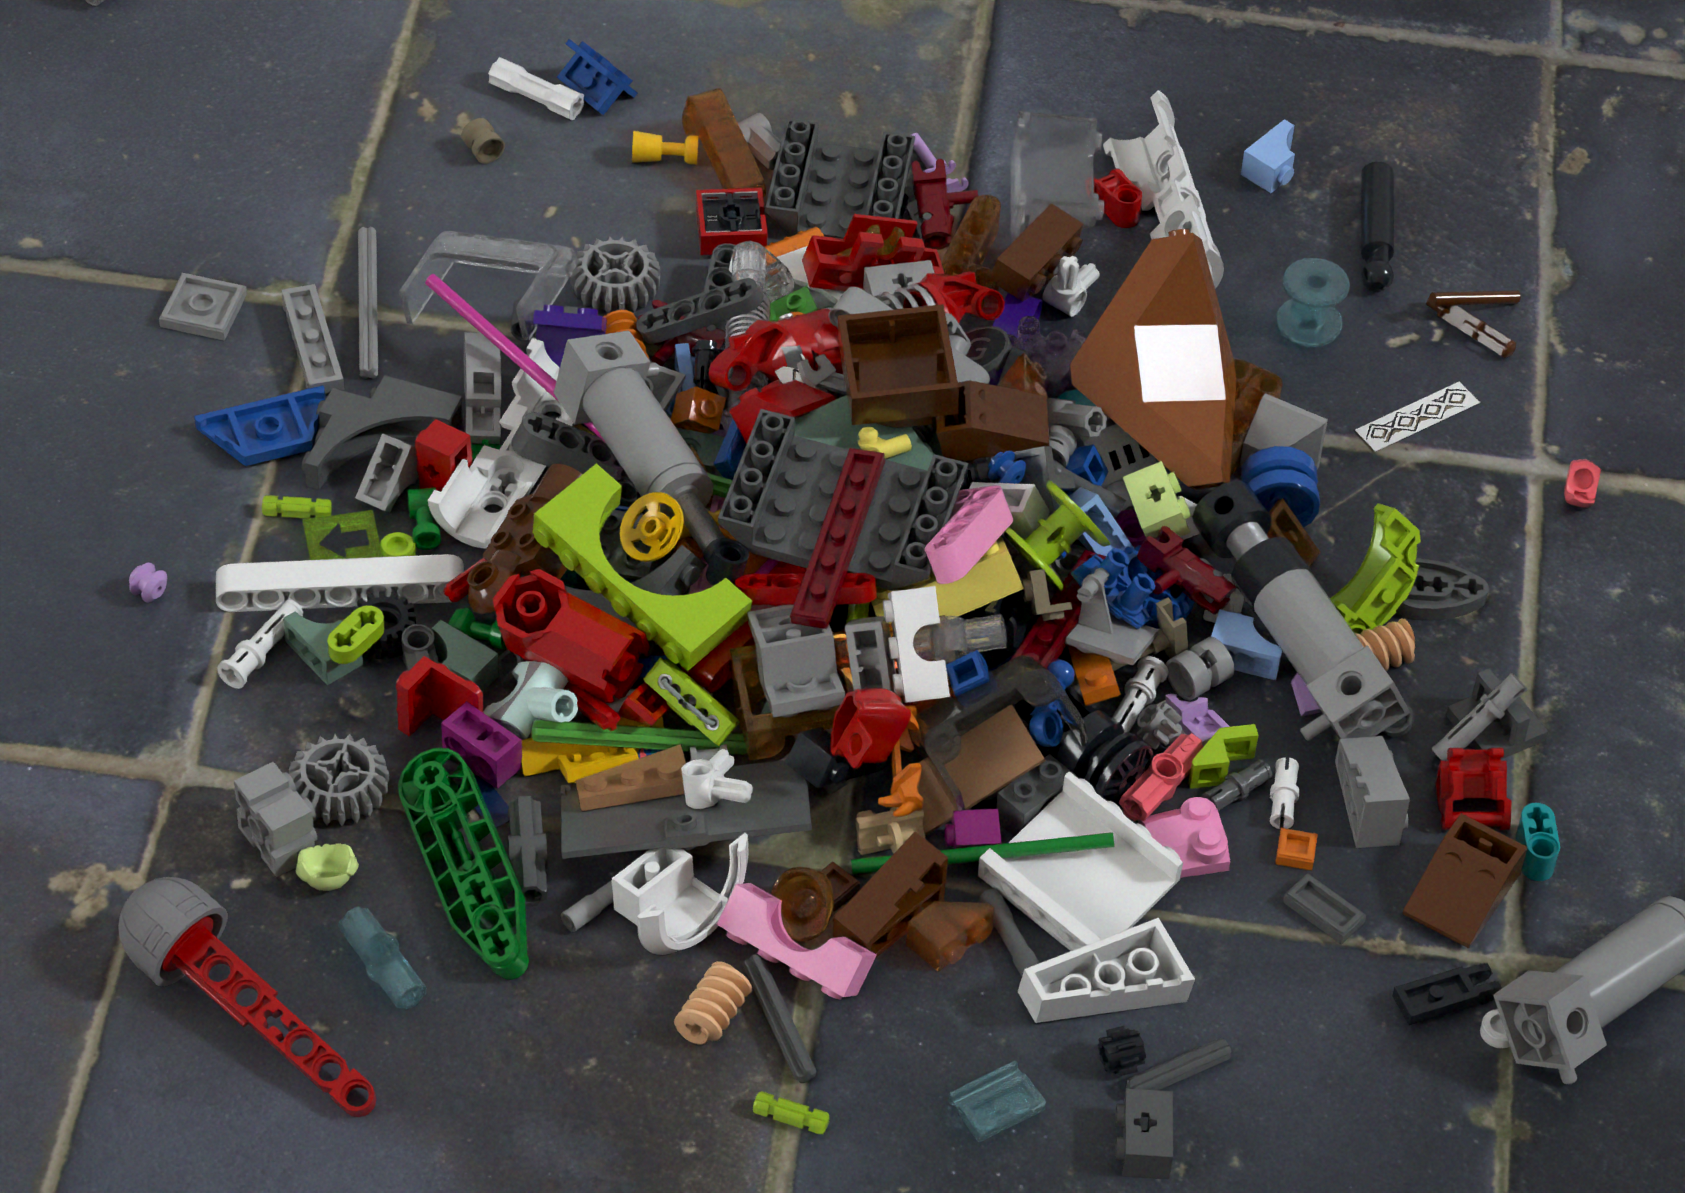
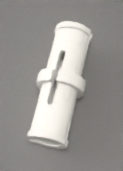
[1270,757,1299,829]

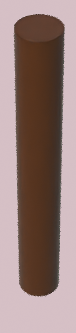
[1429,290,1521,306]

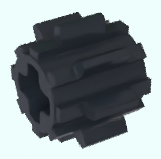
[1098,1026,1146,1076]

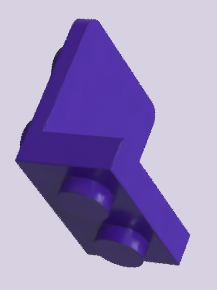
[533,305,607,370]

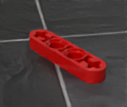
[735,573,877,605]

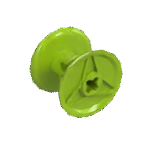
[1003,480,1110,592]

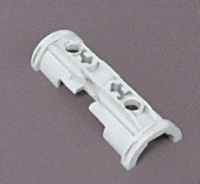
[1103,90,1224,289]
[428,338,573,549]

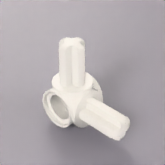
[1043,256,1100,317]
[681,749,753,809]

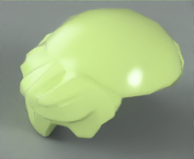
[296,843,359,891]

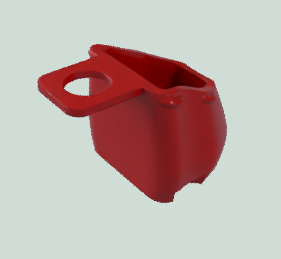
[831,687,911,768]

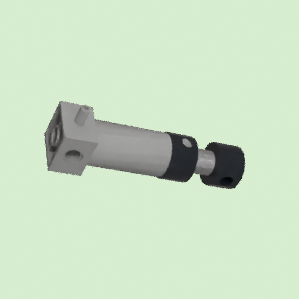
[1192,481,1410,741]

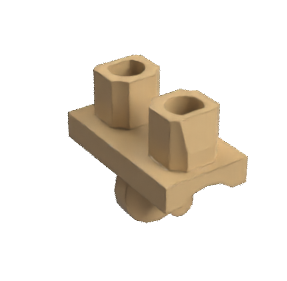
[856,807,925,855]

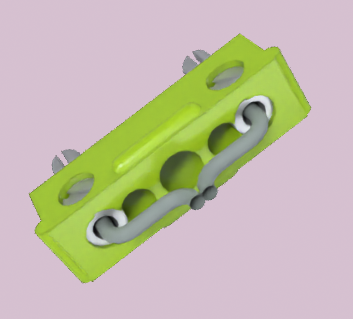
[643,658,740,746]

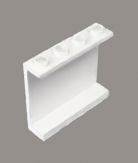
[978,772,1183,951]

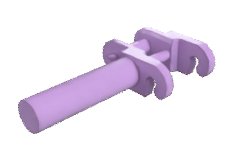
[911,133,968,193]

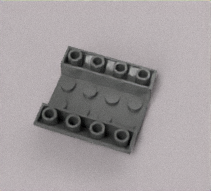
[765,118,915,239]

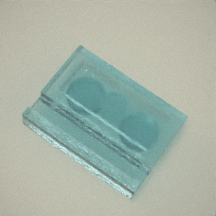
[948,1061,1046,1142]

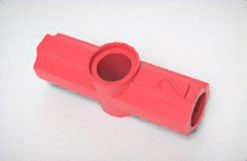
[1119,733,1203,822]

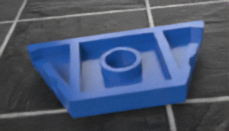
[194,385,325,466]

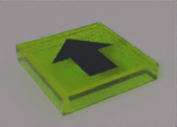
[303,510,383,560]

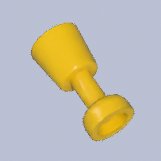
[632,131,698,165]

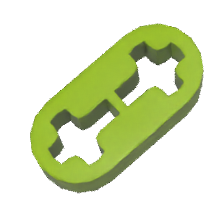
[327,605,384,664]

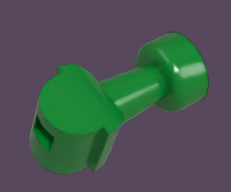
[407,487,441,550]
[448,607,507,650]

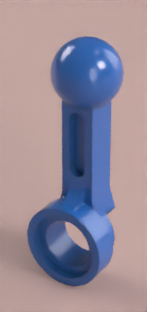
[1029,660,1075,747]

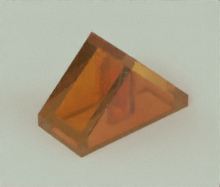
[1267,499,1321,567]

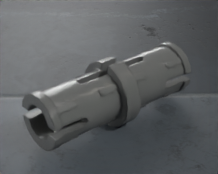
[1201,759,1272,812]

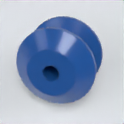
[988,451,1026,484]

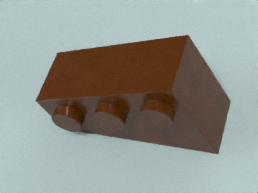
[990,203,1084,302]
[833,832,948,958]

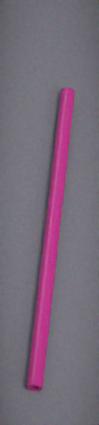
[425,274,605,442]

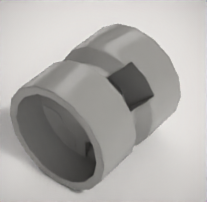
[1166,637,1235,701]

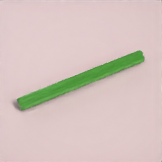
[531,719,749,755]

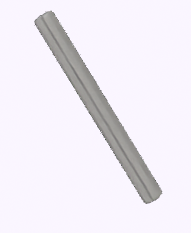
[358,227,378,379]

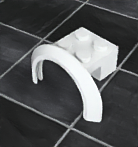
[612,833,749,955]

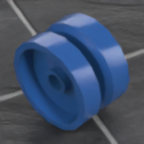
[1240,446,1320,534]

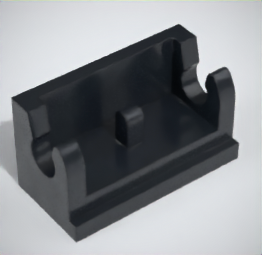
[982,582,1041,653]

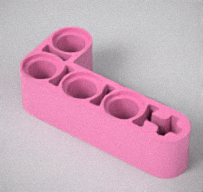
[924,485,1013,584]

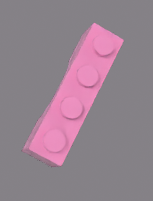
[717,883,876,1000]

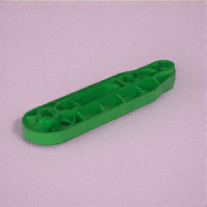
[398,748,529,980]

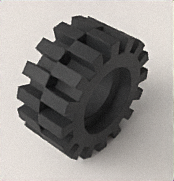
[351,591,416,659]

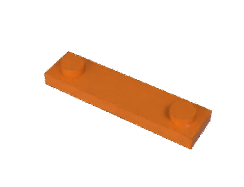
[1068,646,1121,705]

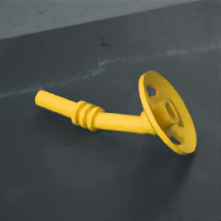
[620,492,721,562]

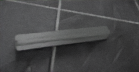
[743,954,816,1083]

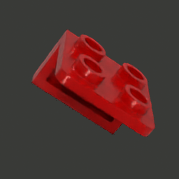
[396,656,483,736]

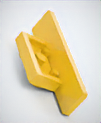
[521,717,664,783]

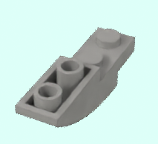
[464,332,501,444]

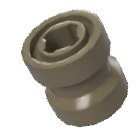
[461,118,505,164]

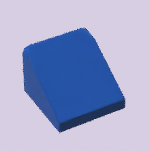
[946,650,990,697]

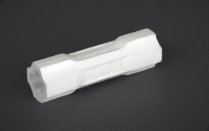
[489,57,584,120]

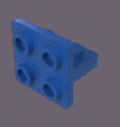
[557,39,638,115]

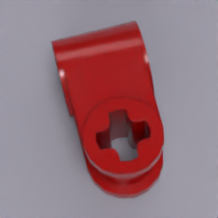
[1086,168,1142,228]

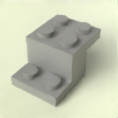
[747,605,845,717]

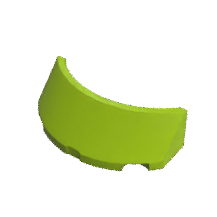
[1330,503,1421,634]

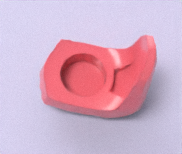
[1564,459,1601,508]

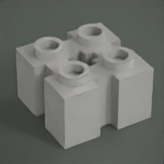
[234,762,317,877]

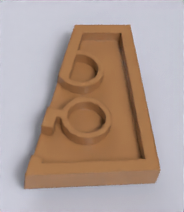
[575,744,686,811]

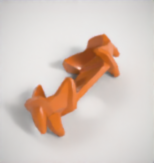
[878,705,924,817]

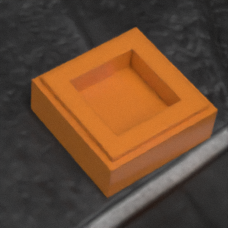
[1275,828,1318,871]

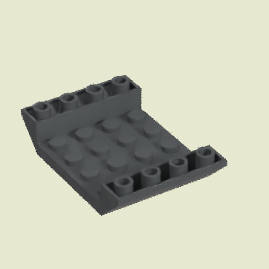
[718,409,968,591]

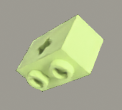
[1123,461,1192,539]

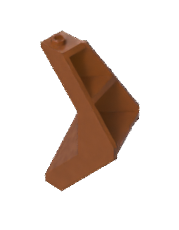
[1070,229,1237,490]

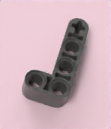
[511,412,638,507]

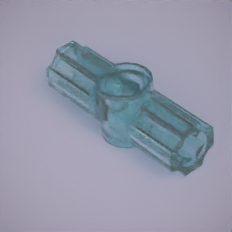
[339,906,427,1010]

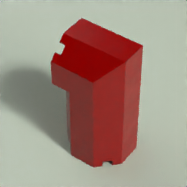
[493,569,650,704]

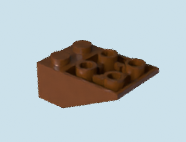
[936,380,1050,462]
[1402,813,1528,948]

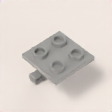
[1065,568,1159,665]

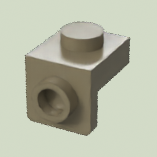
[1022,569,1072,621]

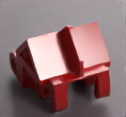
[1435,748,1512,830]

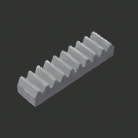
[282,284,344,395]

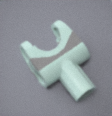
[483,661,578,740]

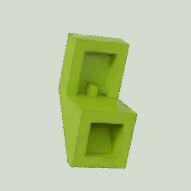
[1188,724,1259,789]

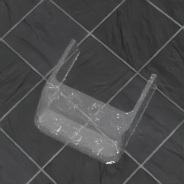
[399,231,577,340]

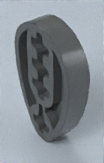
[1396,558,1489,620]

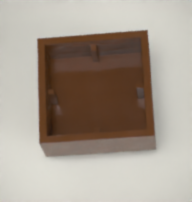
[838,304,959,428]

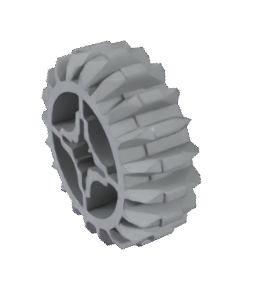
[570,236,660,314]
[289,733,389,826]

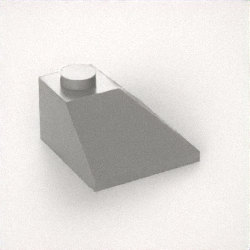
[1240,393,1328,469]

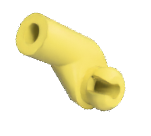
[858,427,912,459]

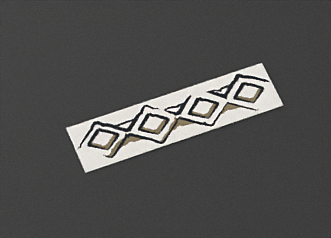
[1355,382,1480,452]

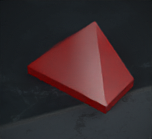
[618,681,670,726]

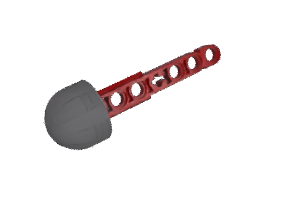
[118,877,377,1117]

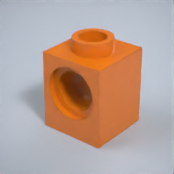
[671,387,726,434]

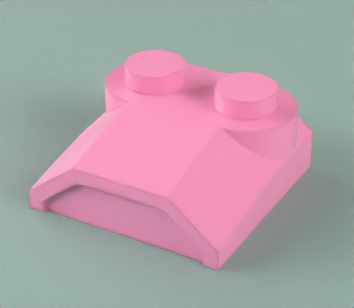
[1138,797,1230,878]

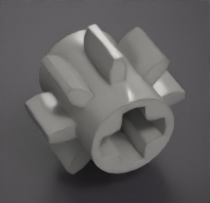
[1137,702,1182,750]

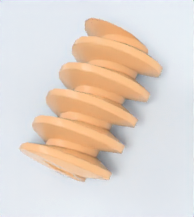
[1355,618,1415,671]
[674,961,752,1045]

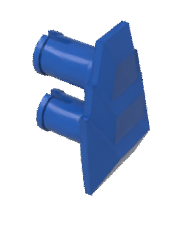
[1071,548,1155,629]

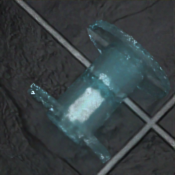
[1276,257,1350,347]

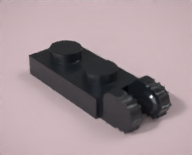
[1392,962,1502,1025]

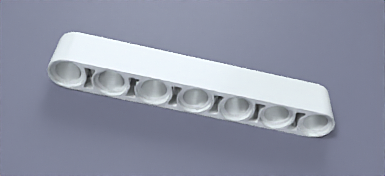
[216,554,464,612]

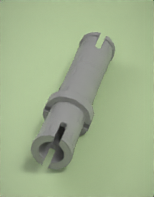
[1432,673,1528,760]

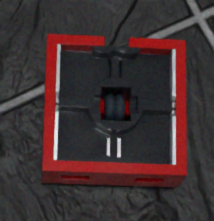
[696,188,768,255]

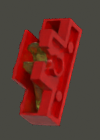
[802,214,944,291]

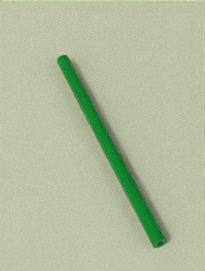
[851,832,1115,874]

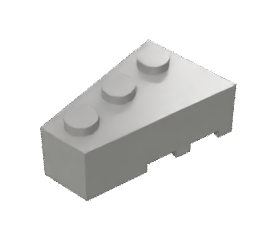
[1335,736,1410,848]

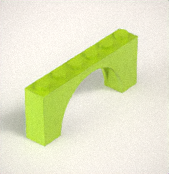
[532,463,752,671]

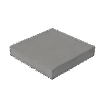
[159,273,247,341]

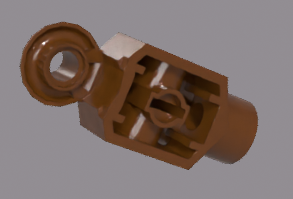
[467,464,582,614]

